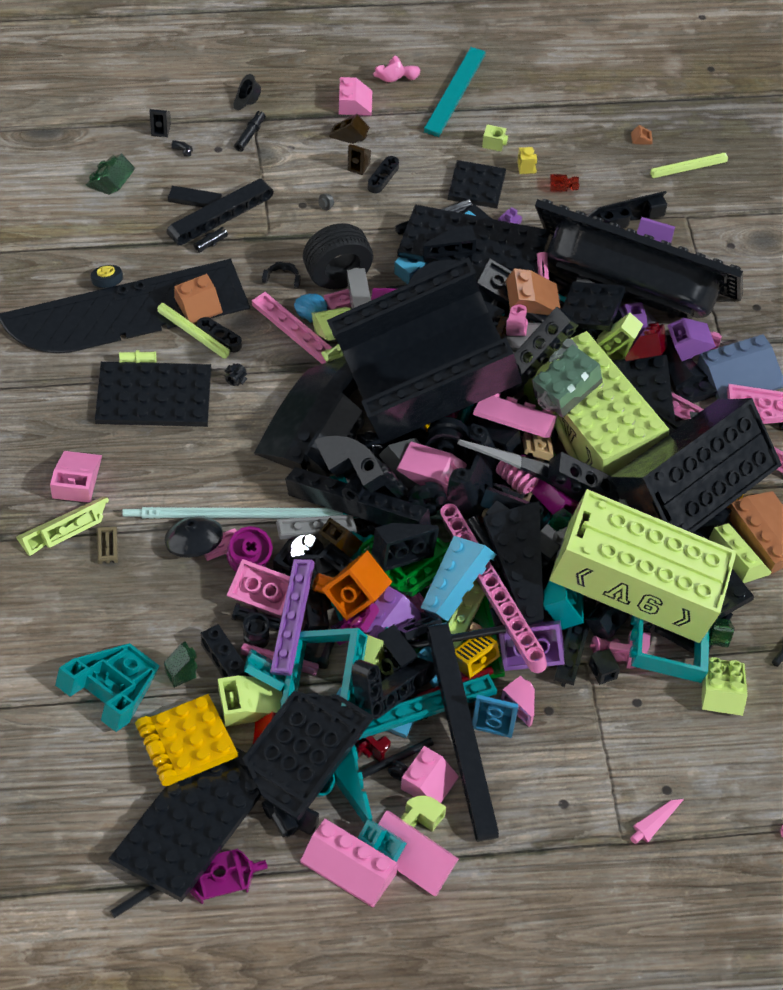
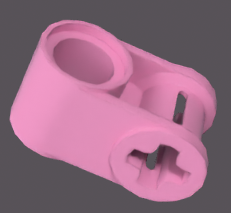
[506,304,528,336]

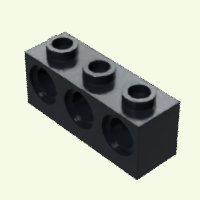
[201,624,249,678]

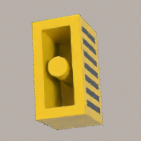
[455,636,500,678]

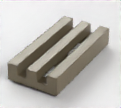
[97,527,118,564]

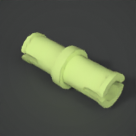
[119,350,156,363]

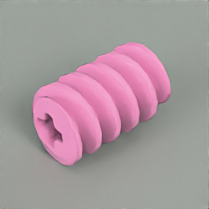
[496,461,539,494]

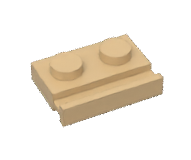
[522,431,553,461]

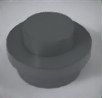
[318,193,334,211]

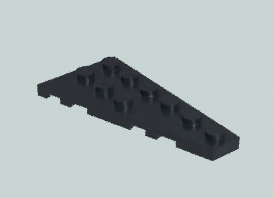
[612,355,676,423]

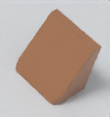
[631,125,652,145]

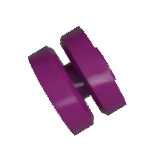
[226,526,273,572]

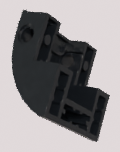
[315,436,410,502]

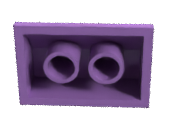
[365,586,421,657]
[499,620,565,671]

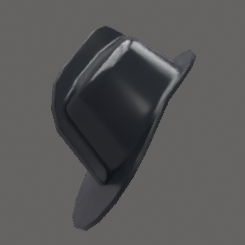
[233,74,261,111]

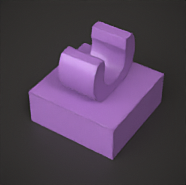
[498,207,522,224]

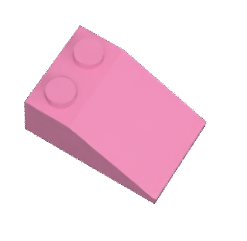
[396,442,467,497]
[227,559,290,618]

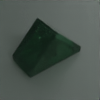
[709,618,735,647]

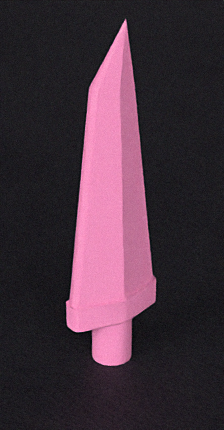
[630,799,684,844]

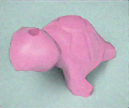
[373,55,420,83]

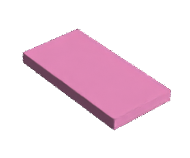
[377,810,459,896]

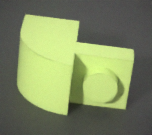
[400,796,446,832]

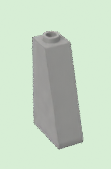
[347,268,371,309]

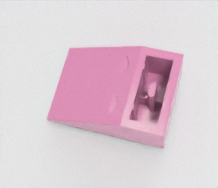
[50,451,102,503]

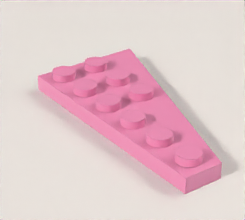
[727,384,783,424]

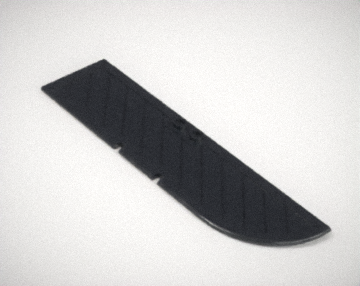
[0,259,250,353]

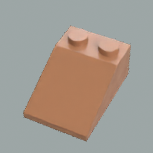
[506,269,560,315]

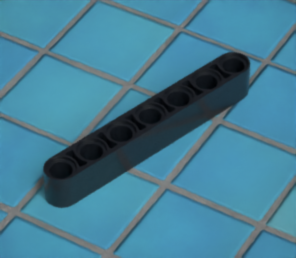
[166,179,274,245]

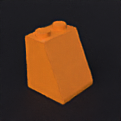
[322,550,392,621]

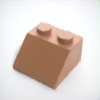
[174,274,223,324]

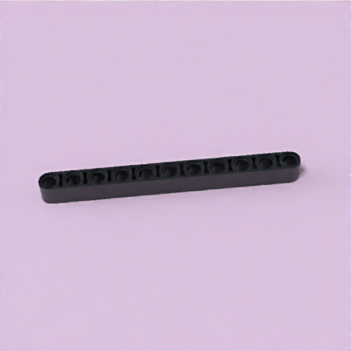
[426,622,499,842]

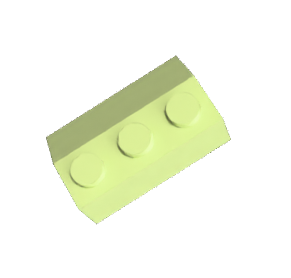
[709,523,771,583]

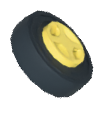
[91,265,123,288]

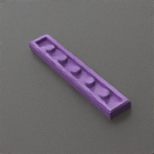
[270,559,315,676]

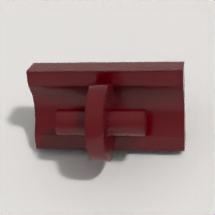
[355,734,391,762]

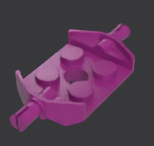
[190,849,268,904]

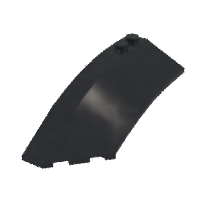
[254,356,358,470]

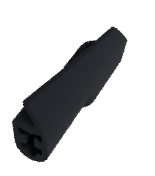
[587,191,667,229]

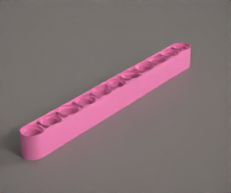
[440,504,547,673]

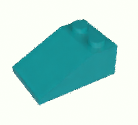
[543,581,584,630]

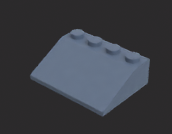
[697,334,783,399]

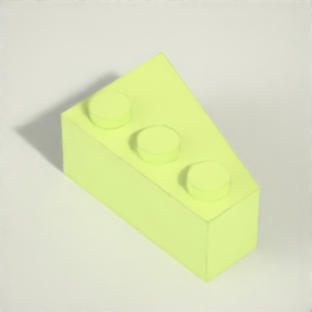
[596,313,643,360]

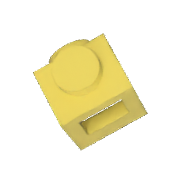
[517,147,537,174]

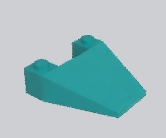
[55,643,160,732]

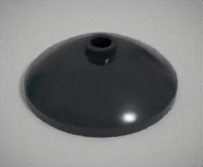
[164,516,223,558]

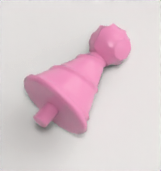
[590,636,621,653]

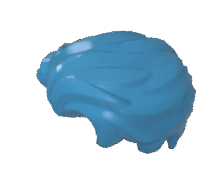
[294,294,327,323]

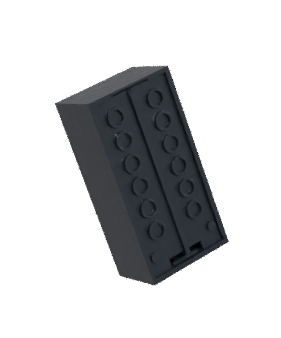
[610,398,782,533]

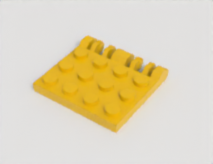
[135,694,238,786]

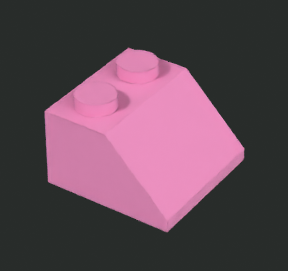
[339,77,372,116]
[401,746,459,803]

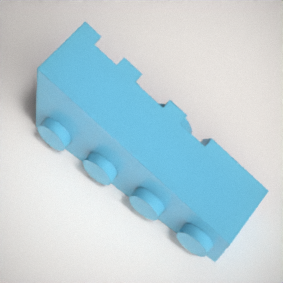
[420,536,497,621]

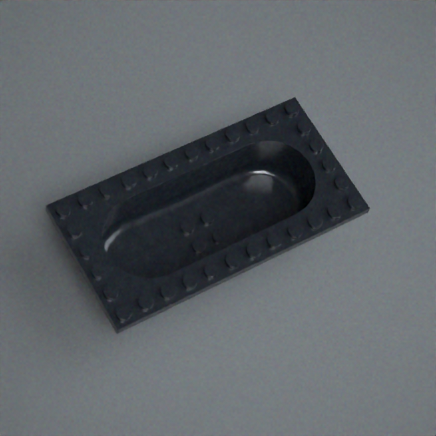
[535,199,743,320]

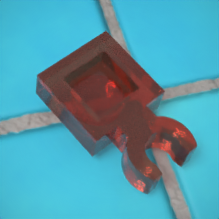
[550,174,580,192]

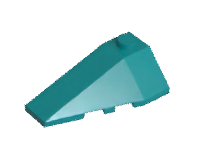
[334,745,373,824]

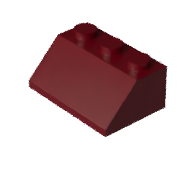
[625,322,668,361]

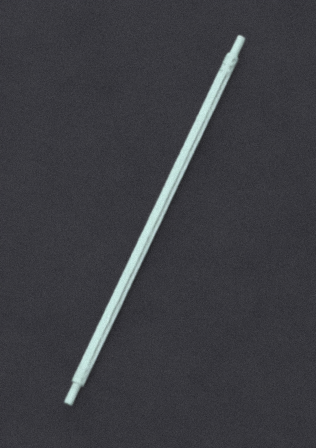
[123,507,442,519]

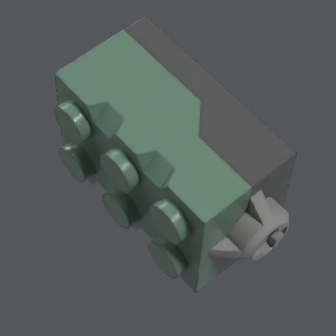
[532,344,603,418]

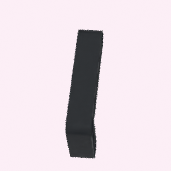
[352,657,436,719]

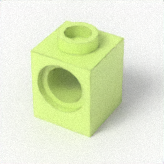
[482,124,508,152]

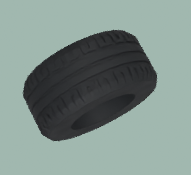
[302,223,373,289]

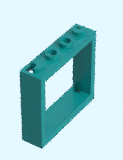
[629,615,709,683]
[280,628,368,708]

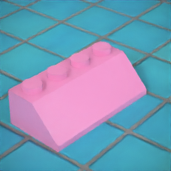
[473,393,557,438]
[300,819,398,908]

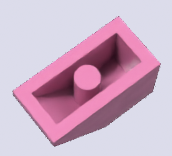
[501,675,535,727]

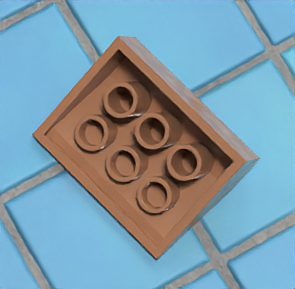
[729,491,783,574]

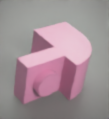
[608,631,651,669]

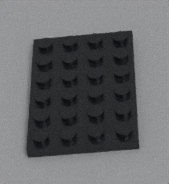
[95,362,212,427]

